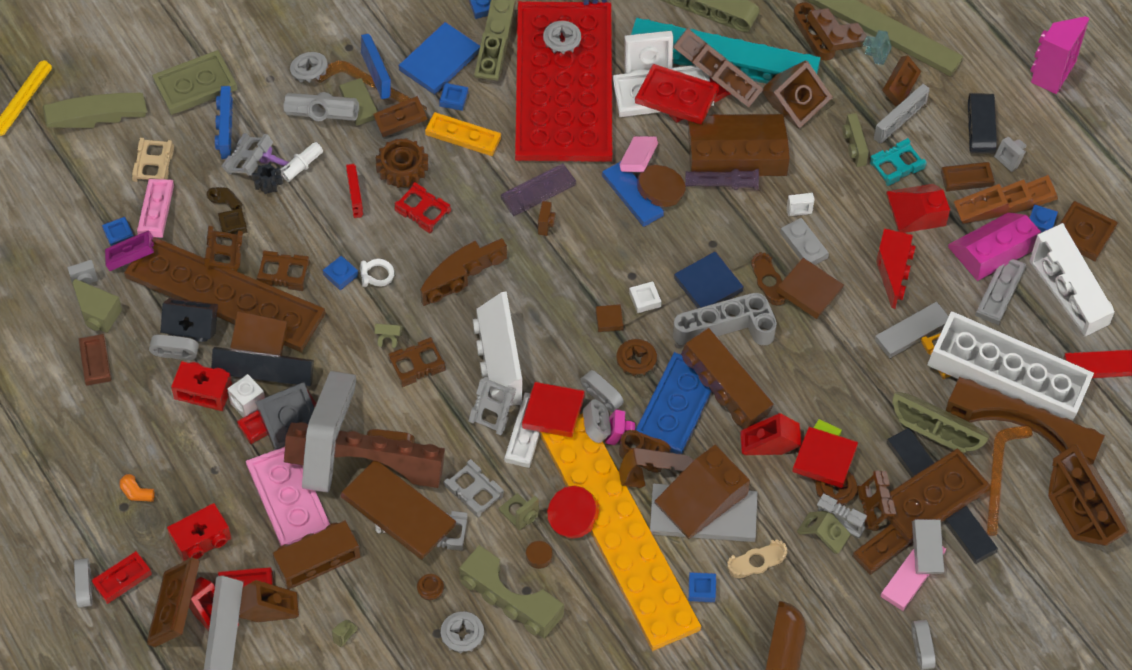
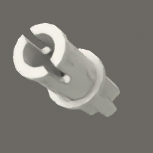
[280,142,323,182]

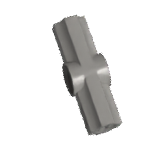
[284,92,359,121]

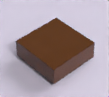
[595,304,623,332]

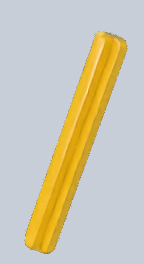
[0,60,52,136]

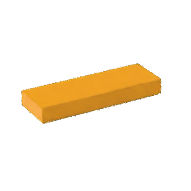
[425,112,501,156]

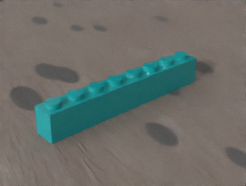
[631,18,821,84]

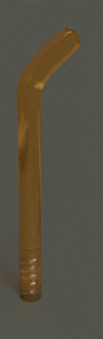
[316,61,427,112]
[987,426,1033,536]

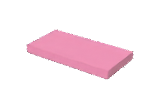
[246,447,330,546]

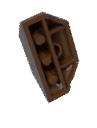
[1048,444,1129,546]

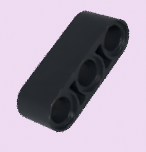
[968,93,997,154]

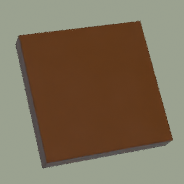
[1059,201,1118,261]
[776,258,844,319]
[230,311,288,356]

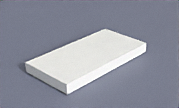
[612,65,714,117]

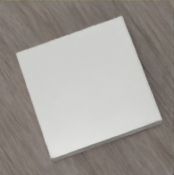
[624,31,673,74]

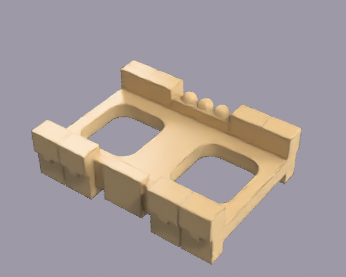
[132,138,174,182]

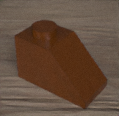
[239,580,299,622]

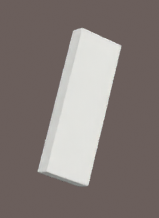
[504,392,540,468]

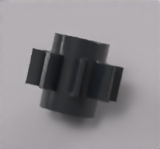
[252,163,283,195]

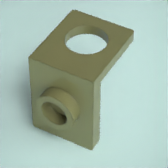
[499,493,539,531]
[797,511,851,554]

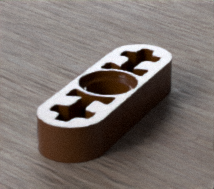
[793,2,836,61]

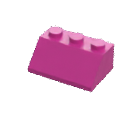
[1030,16,1090,94]
[948,213,1041,281]

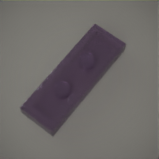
[501,163,576,216]

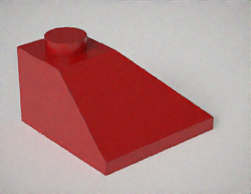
[886,184,950,233]

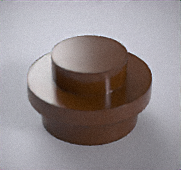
[417,574,444,600]

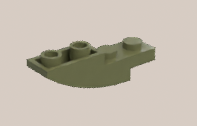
[474,0,516,81]

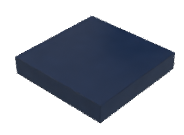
[674,252,744,308]

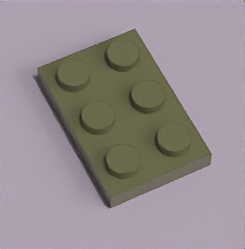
[152,50,237,115]

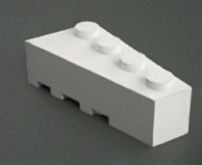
[1029,223,1115,336]

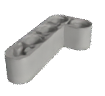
[673,293,777,345]

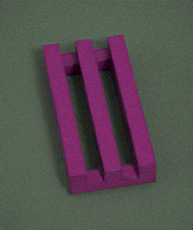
[105,230,154,271]

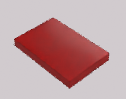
[635,64,719,125]

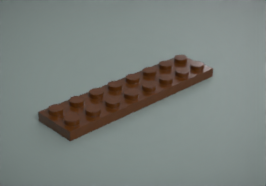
[124,237,326,353]

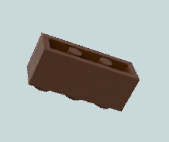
[272,520,360,590]

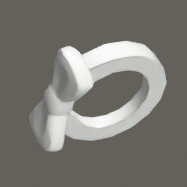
[360,259,394,287]

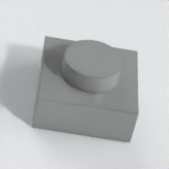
[67,260,98,288]

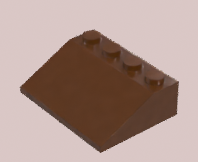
[688,114,790,177]

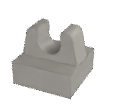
[994,137,1027,172]

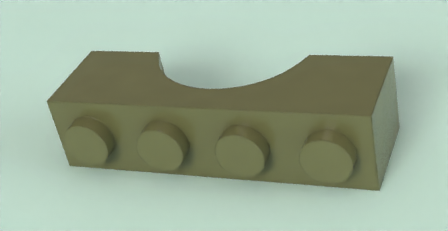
[459,545,564,639]

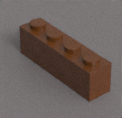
[681,328,774,429]

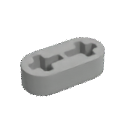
[149,335,199,360]
[580,370,624,412]
[583,399,611,443]
[74,558,93,608]
[911,620,935,670]

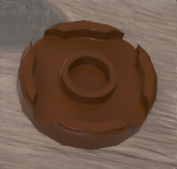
[637,165,686,207]

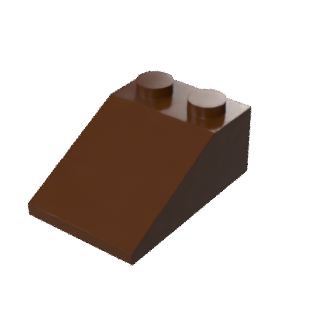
[654,444,750,539]

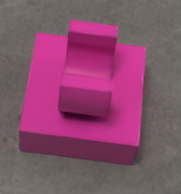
[605,409,635,445]

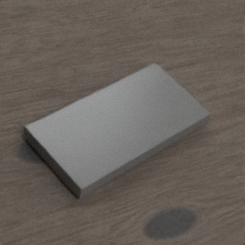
[650,484,757,542]

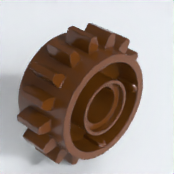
[376,138,429,188]

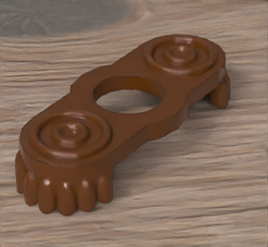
[751,252,786,306]

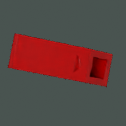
[876,228,916,309]

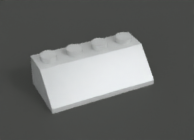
[473,292,522,406]

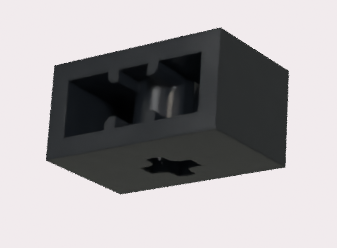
[160,298,218,342]

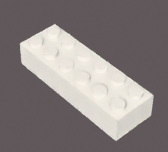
[927,311,1094,421]

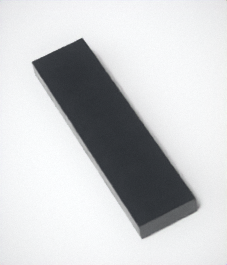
[211,347,314,387]

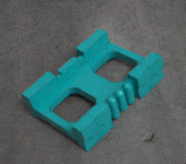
[870,138,927,186]

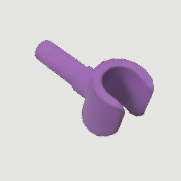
[259,147,289,166]

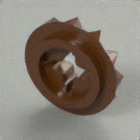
[616,339,657,376]
[815,471,857,506]

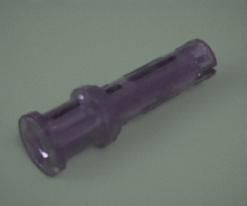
[685,169,759,191]

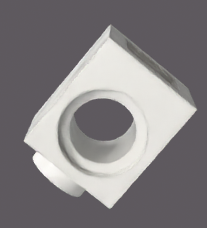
[228,374,265,418]

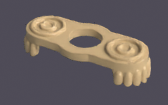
[727,540,787,578]

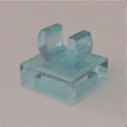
[863,30,892,65]

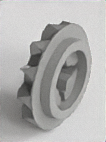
[543,21,581,54]
[290,52,328,83]
[441,612,484,654]

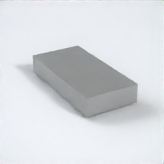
[912,520,944,574]

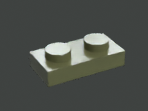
[842,113,869,167]

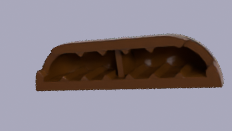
[766,601,806,670]

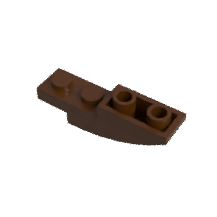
[420,238,507,306]

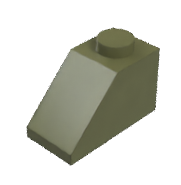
[72,279,122,333]

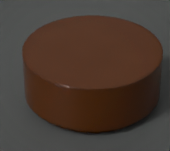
[526,541,552,569]

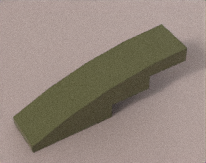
[43,93,147,128]

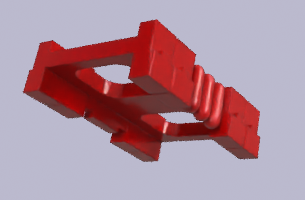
[394,182,451,233]

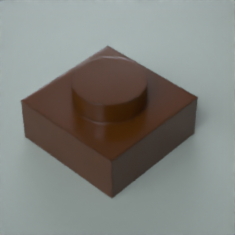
[538,201,556,236]

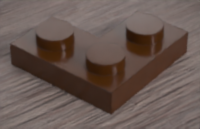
[807,8,870,51]

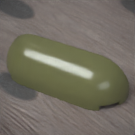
[892,392,990,453]

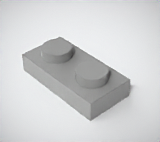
[780,218,829,265]

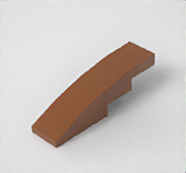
[954,175,1058,223]

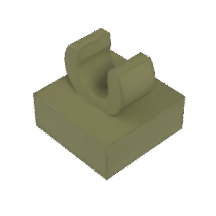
[374,323,403,348]

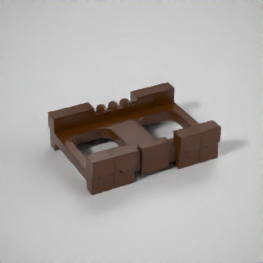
[204,226,243,271]
[257,250,310,291]
[388,337,446,387]
[857,470,896,531]

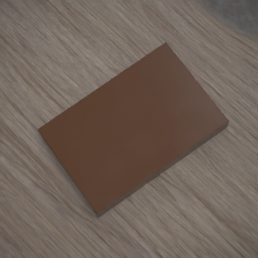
[147,557,200,647]

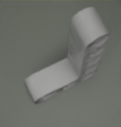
[302,371,356,493]

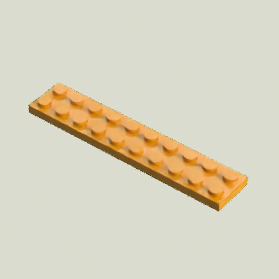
[540,413,701,651]

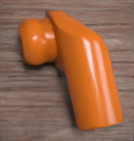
[119,474,155,502]

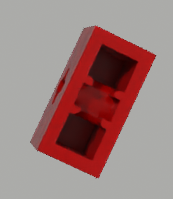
[171,361,232,411]
[167,503,231,562]

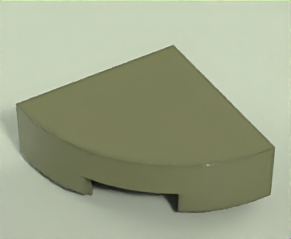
[332,620,358,647]

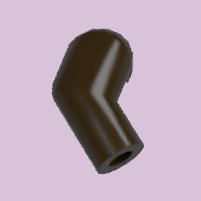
[206,187,243,210]

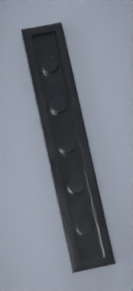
[887,428,998,564]

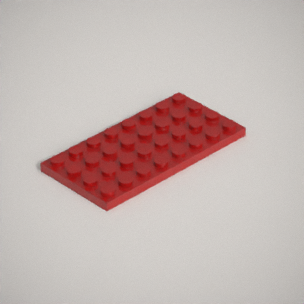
[515,1,612,162]

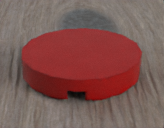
[547,485,599,539]

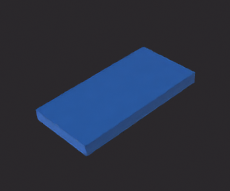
[636,352,712,455]

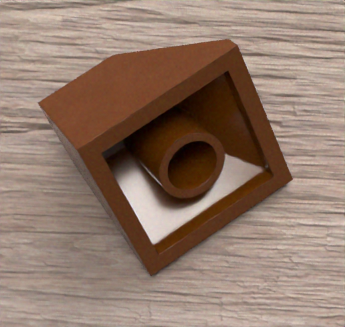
[762,61,833,129]

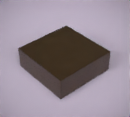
[218,208,248,238]

